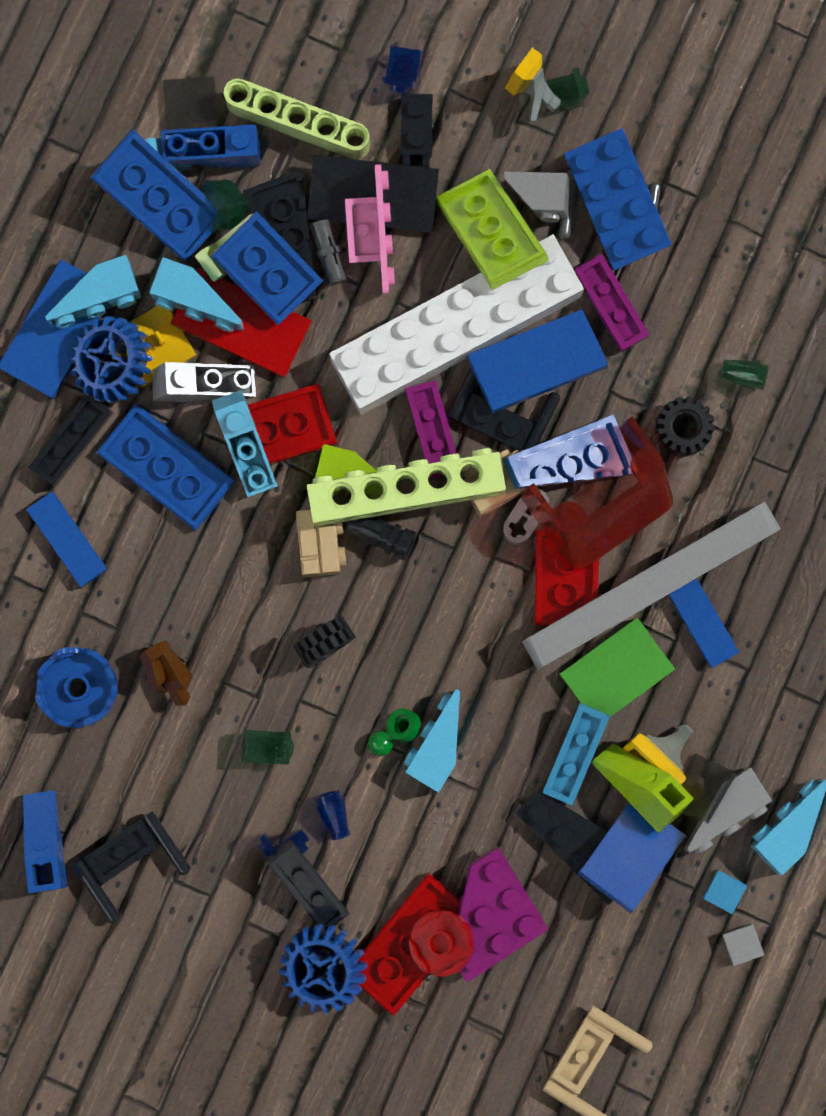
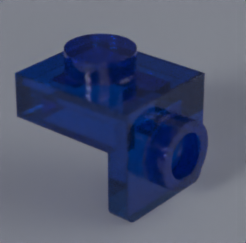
[381,45,423,94]
[258,829,311,858]

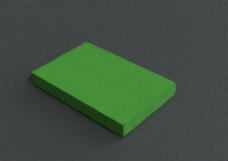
[559,618,675,717]

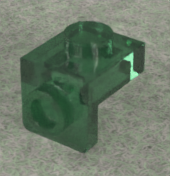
[545,68,589,115]
[202,179,250,229]
[241,730,294,765]

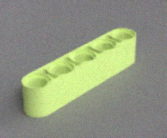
[224,79,370,159]

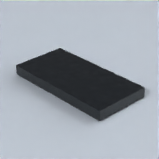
[308,155,439,232]

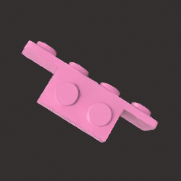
[345,164,395,294]

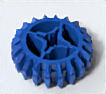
[69,316,154,403]
[279,924,367,1014]

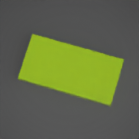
[436,169,549,290]

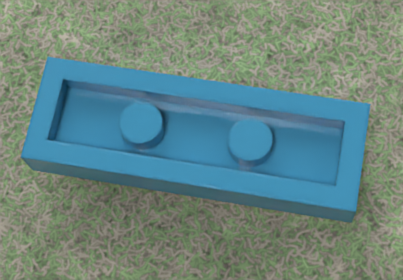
[542,703,611,805]

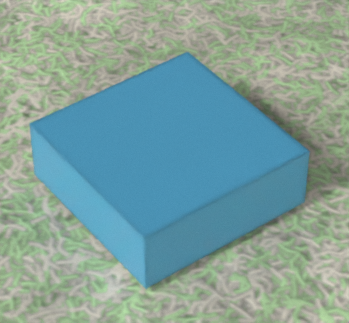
[702,870,747,914]

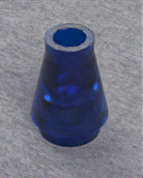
[314,790,350,840]

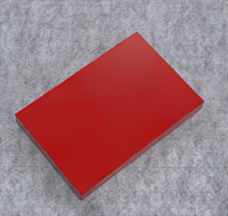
[248,383,338,465]
[534,530,599,626]

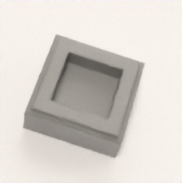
[721,923,764,966]

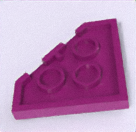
[457,846,549,983]

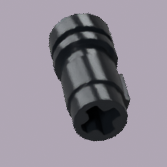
[346,517,416,561]

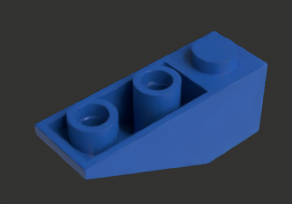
[161,124,261,168]
[23,790,68,893]

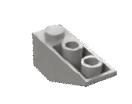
[152,362,256,402]
[683,767,772,854]

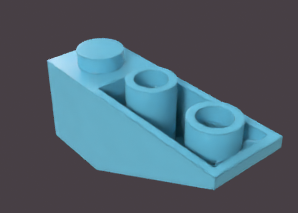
[45,255,142,329]
[150,257,244,332]
[212,390,277,497]
[403,689,460,793]
[750,779,826,875]

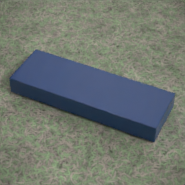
[26,491,108,588]
[668,578,740,669]

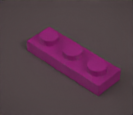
[574,254,650,352]
[405,380,457,481]

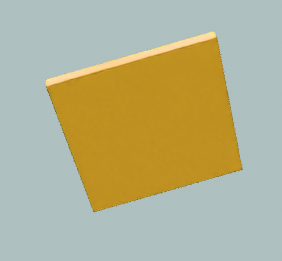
[126,306,197,387]

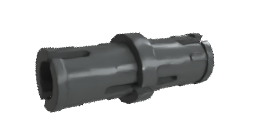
[310,219,347,286]

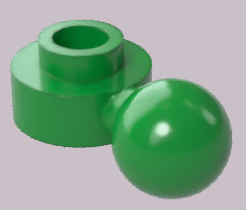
[368,708,421,756]

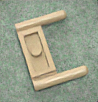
[542,1005,652,1116]

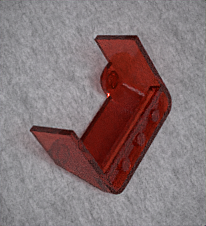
[520,417,673,569]

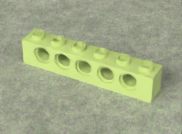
[307,448,506,527]

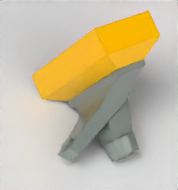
[504,47,561,123]
[622,725,693,784]

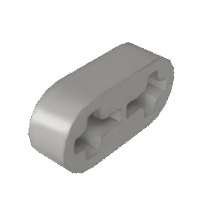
[503,488,549,545]

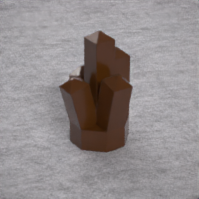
[139,641,193,706]

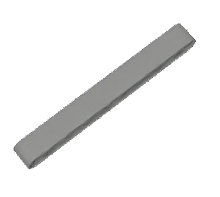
[522,502,781,670]

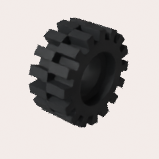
[655,396,715,457]
[293,615,356,669]

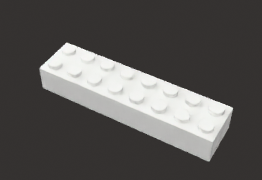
[329,234,584,415]

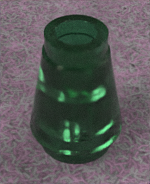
[720,359,769,391]

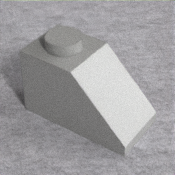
[504,171,571,223]

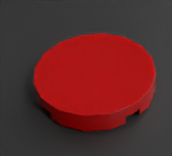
[409,910,474,977]

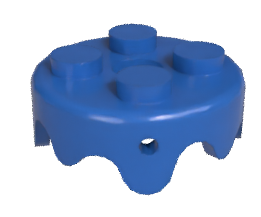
[35,647,118,728]

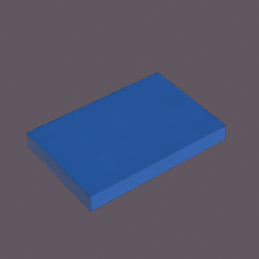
[210,211,323,326]
[578,803,686,914]

